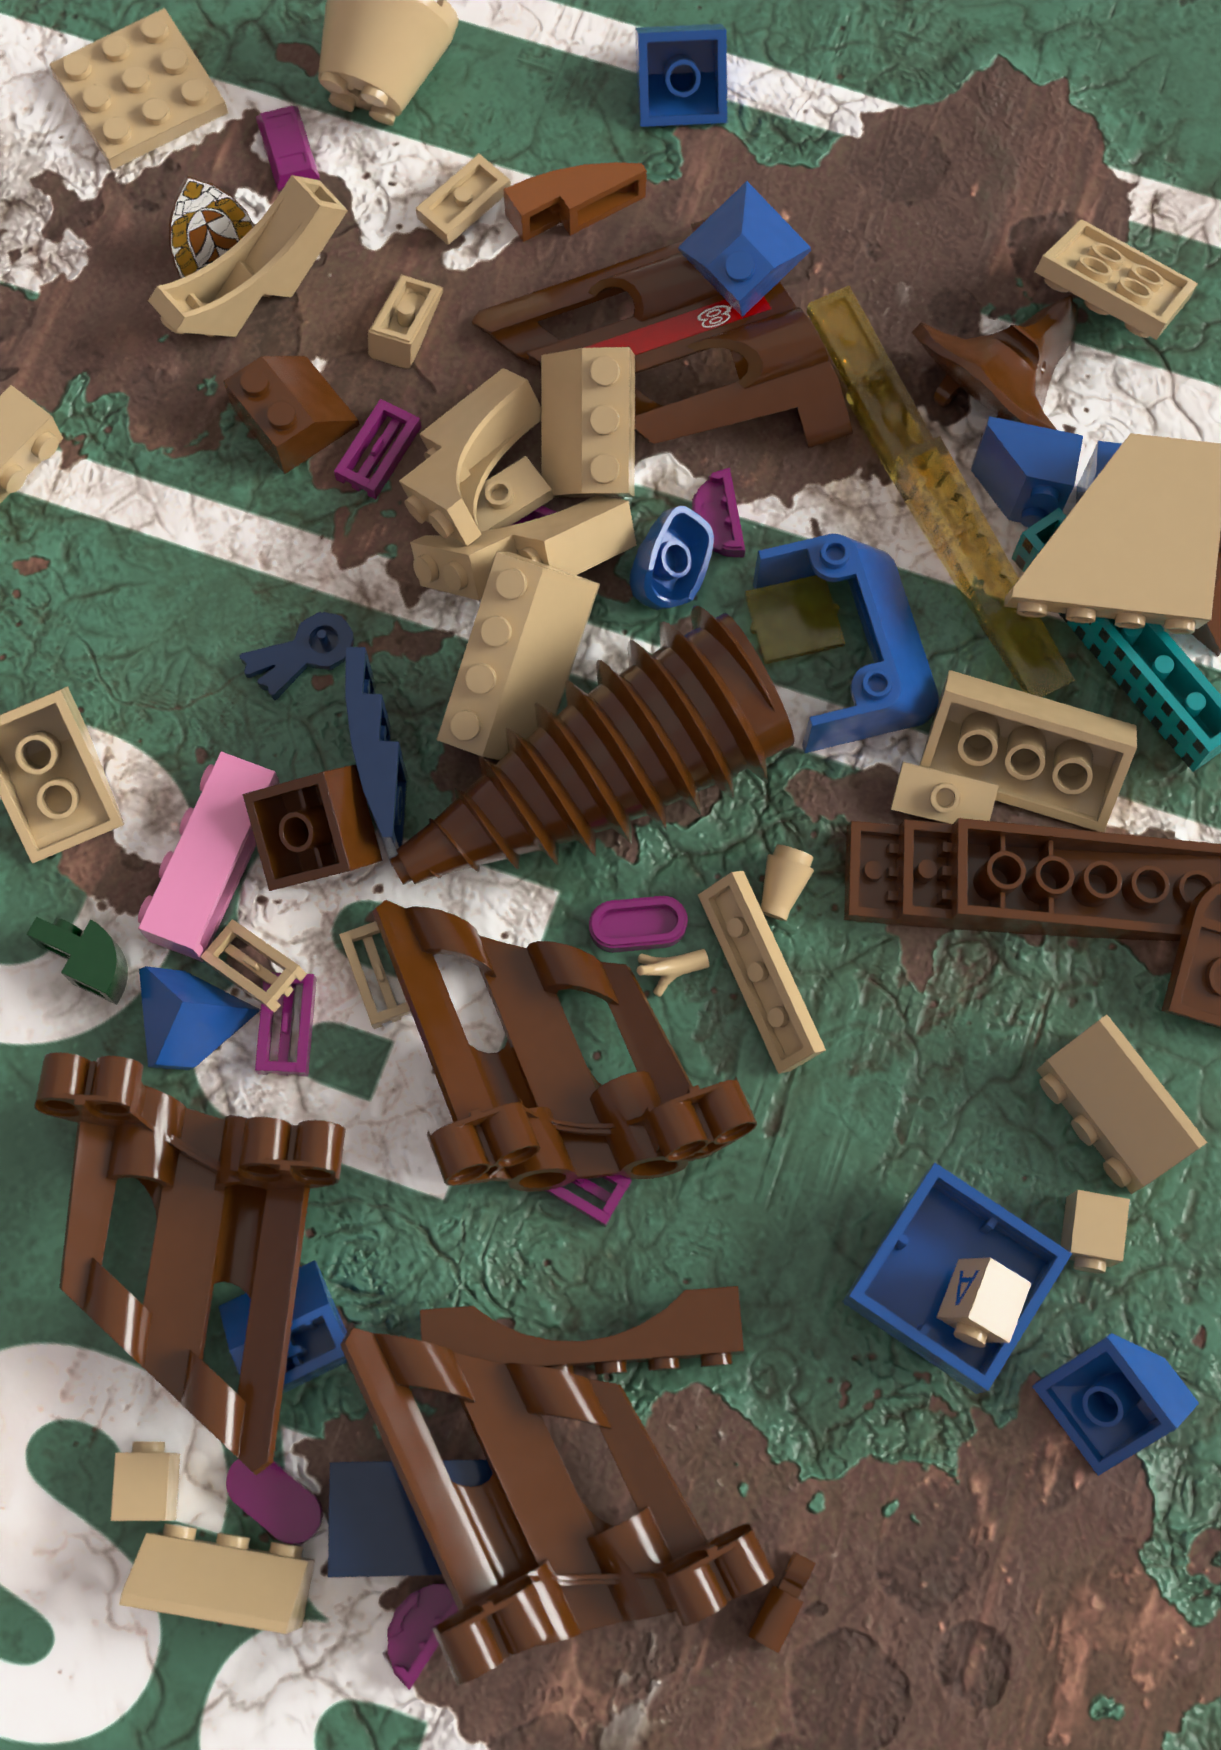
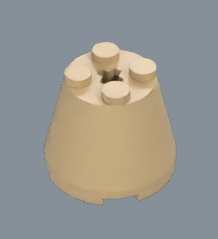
[318,0,459,125]

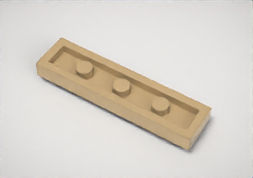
[698,871,826,1074]

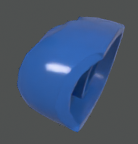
[629,506,714,610]

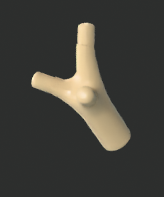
[637,949,709,997]

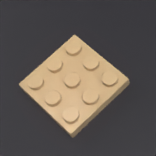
[49,8,228,170]
[1035,219,1198,340]

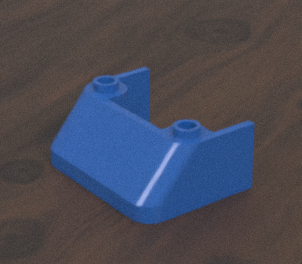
[753,534,939,753]

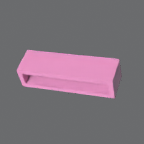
[138,752,280,962]

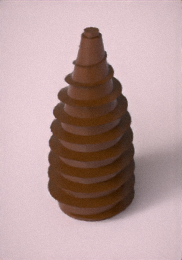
[390,606,795,885]

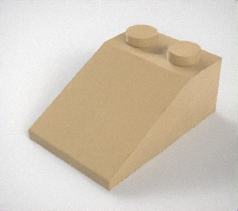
[0,686,124,864]

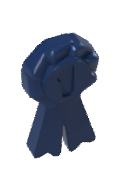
[239,612,354,700]

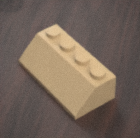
[437,552,600,760]
[919,670,1137,832]

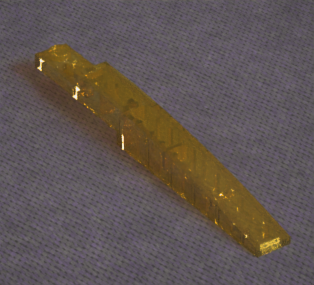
[806,285,1075,697]

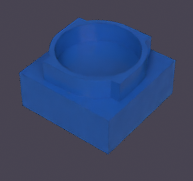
[842,1163,1072,1394]

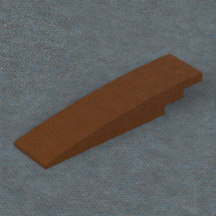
[844,818,1221,941]

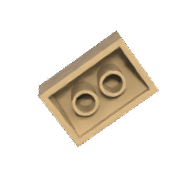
[541,347,635,498]
[1037,1015,1207,1194]
[119,1523,315,1634]

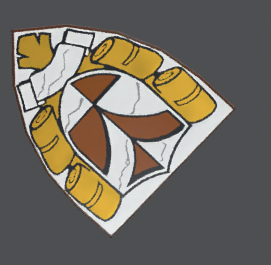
[169,175,255,279]

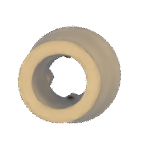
[760,845,814,921]

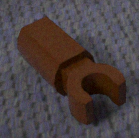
[747,1551,816,1653]

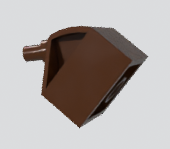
[242,764,383,891]

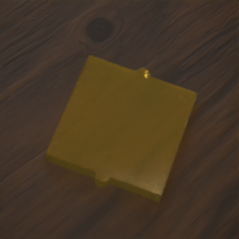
[745,575,845,664]

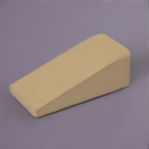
[368,275,443,369]

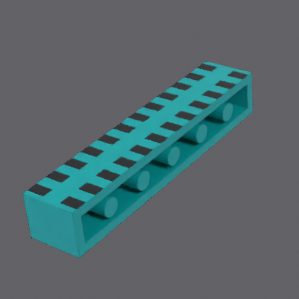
[1011,508,1221,772]

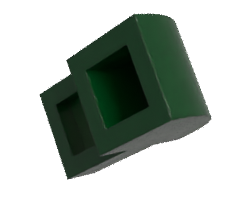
[27,917,128,1005]

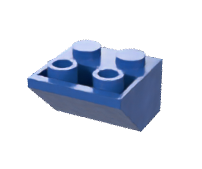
[218,1260,347,1394]

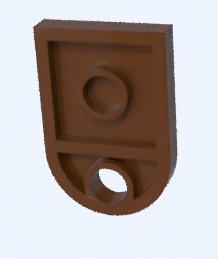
[1161,881,1221,1029]

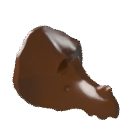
[912,295,1078,437]

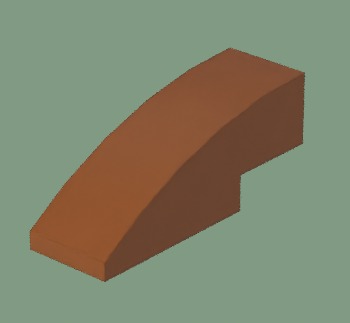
[503,162,647,242]

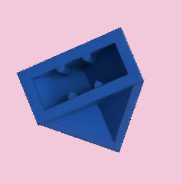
[139,966,261,1070]

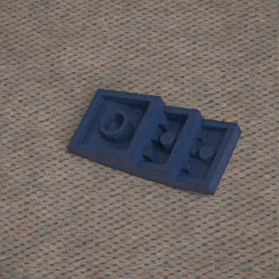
[345,647,408,867]
[328,1460,493,1578]

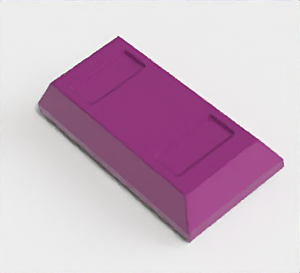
[256,105,320,191]

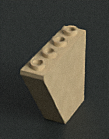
[1004,433,1221,634]

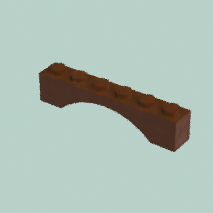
[420,1286,744,1375]

